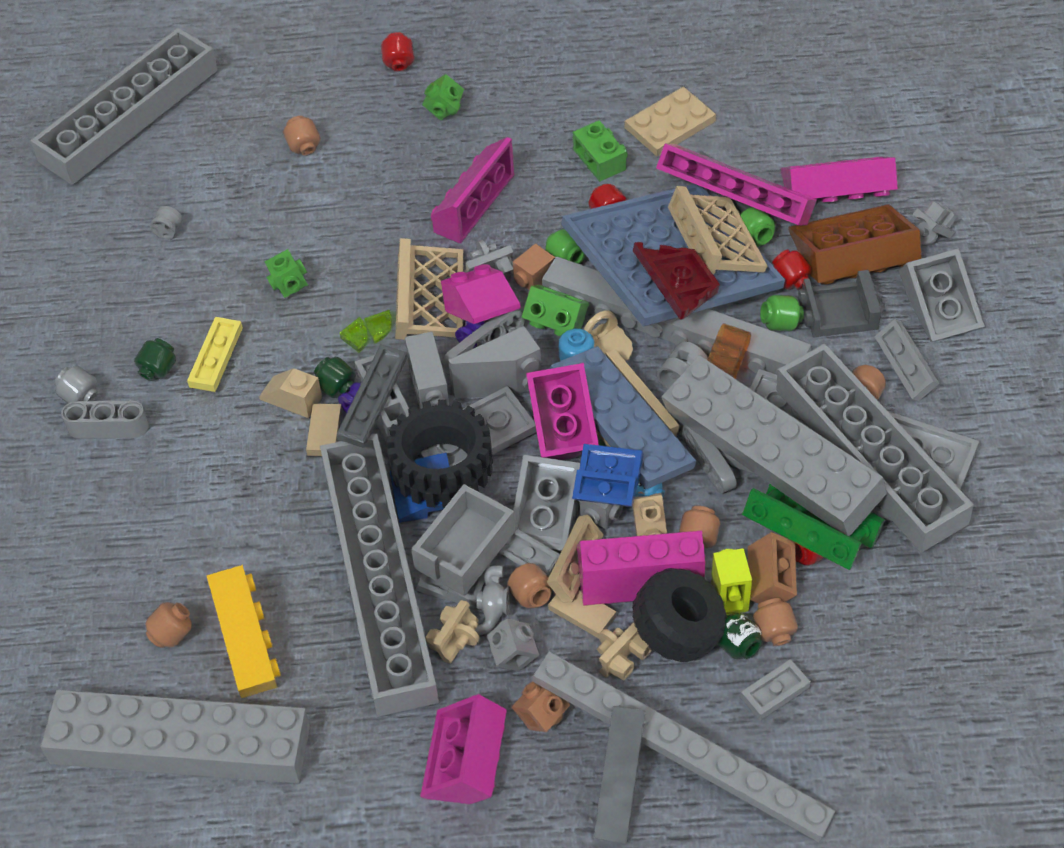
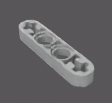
[442,310,524,375]
[672,416,737,493]

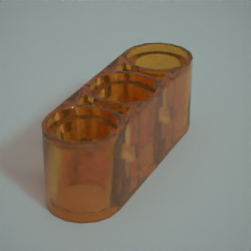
[707,323,751,379]

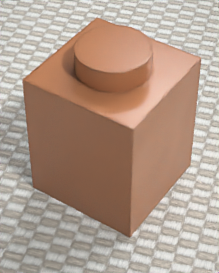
[513,243,555,290]

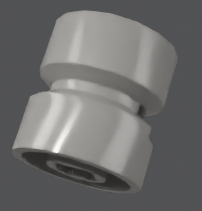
[657,341,708,390]

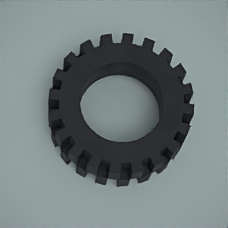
[387,400,493,508]

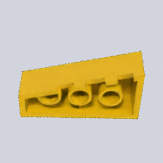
[206,565,281,699]

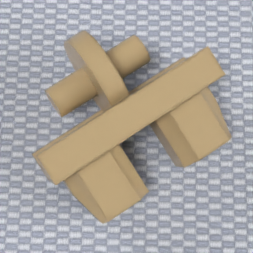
[632,493,667,536]
[425,600,480,664]
[597,622,652,680]

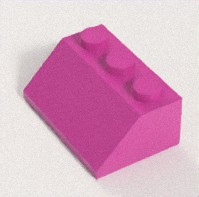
[526,363,599,460]
[420,694,507,804]

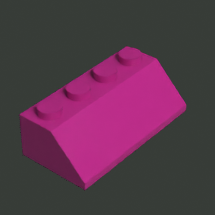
[431,137,514,244]
[781,156,898,202]
[577,531,705,606]

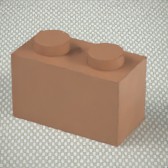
[748,532,797,604]

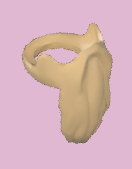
[584,310,633,361]

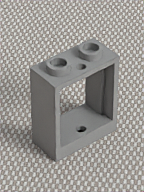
[405,332,449,409]

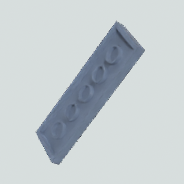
[550,346,696,489]

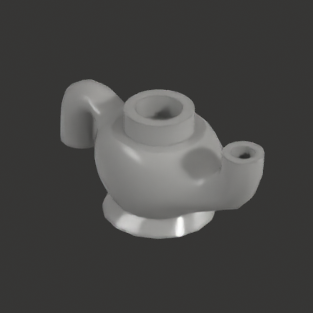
[475,565,510,635]

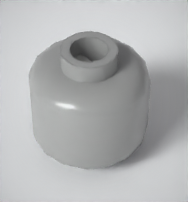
[54,366,98,403]

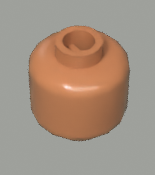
[283,116,321,155]
[852,365,886,400]
[679,506,720,548]
[508,563,552,608]
[753,598,798,646]
[145,602,192,648]

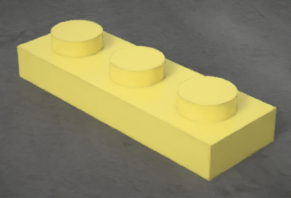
[187,317,243,392]

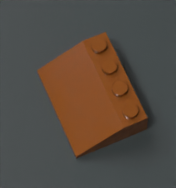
[789,204,922,284]

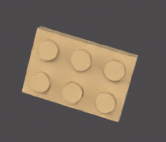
[625,87,716,156]

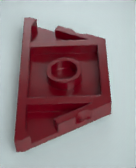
[633,242,720,320]

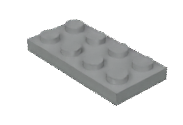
[418,386,536,467]

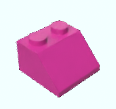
[441,264,521,324]

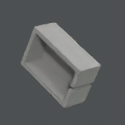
[411,484,515,596]

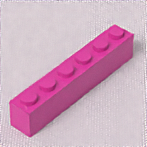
[656,143,817,225]

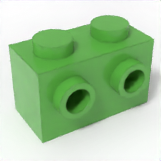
[573,120,628,182]
[521,285,590,336]

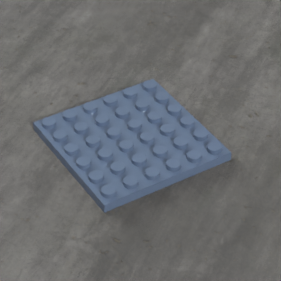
[561,184,785,327]

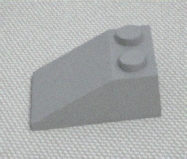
[899,248,985,342]
[448,326,542,398]
[513,455,580,551]

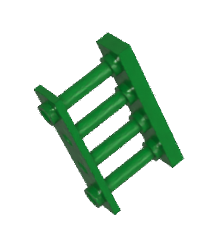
[742,484,885,570]

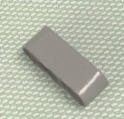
[61,401,149,439]

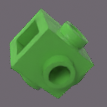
[422,74,464,120]
[265,249,308,298]

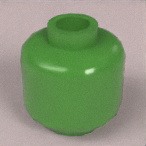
[740,207,776,247]
[545,229,585,264]
[760,295,804,332]

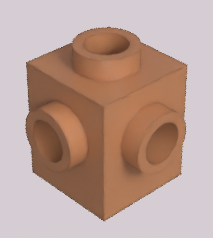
[512,682,570,732]

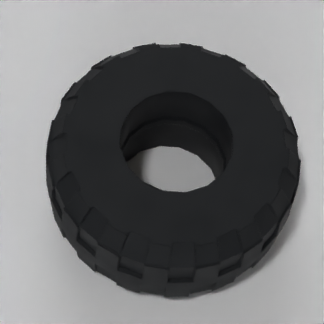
[632,568,727,662]

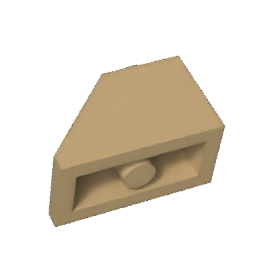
[259,368,322,418]

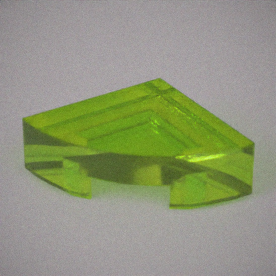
[364,309,392,344]
[340,317,368,353]

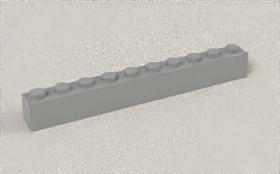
[542,256,811,375]

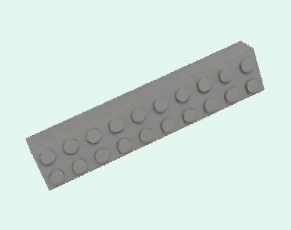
[320,434,439,717]

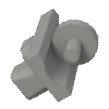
[912,201,958,245]
[464,240,514,278]

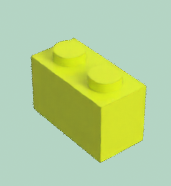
[711,548,752,615]

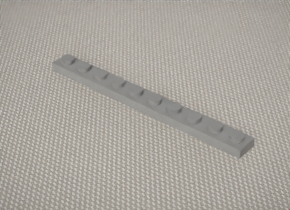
[532,652,835,843]

